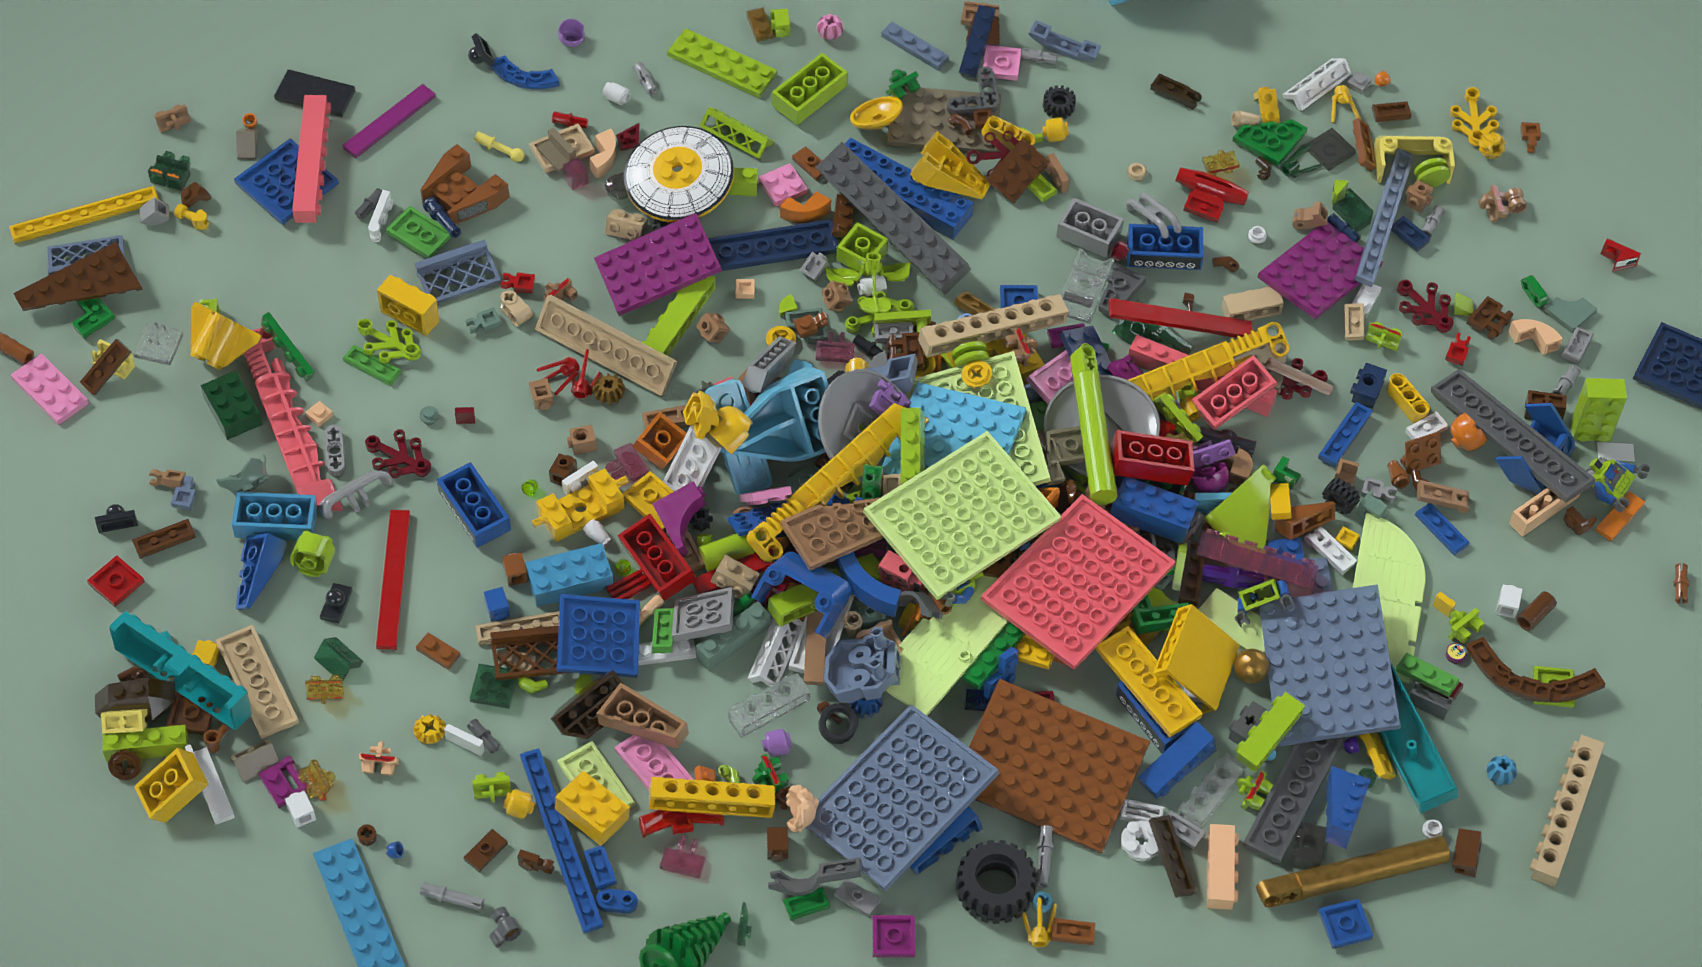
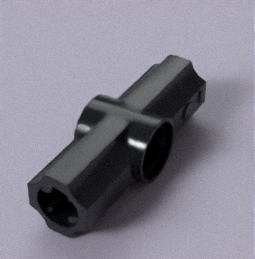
[1196,426,1257,458]

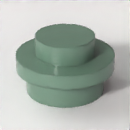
[419,406,439,425]

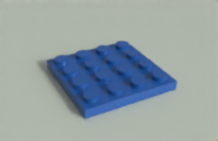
[234,138,339,225]
[556,594,640,678]

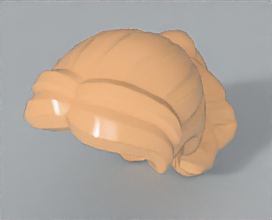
[786,785,819,833]

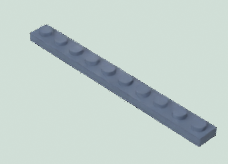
[1354,148,1414,287]

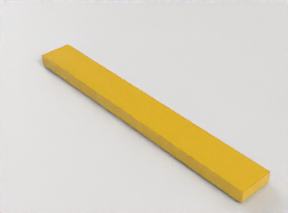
[9,186,158,244]

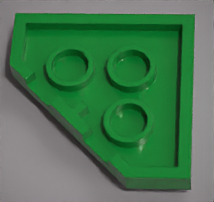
[1232,119,1308,167]

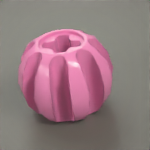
[817,14,843,41]

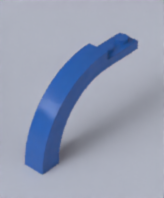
[835,497,901,617]

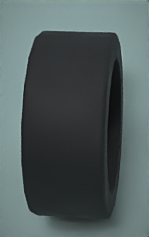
[818,703,858,744]

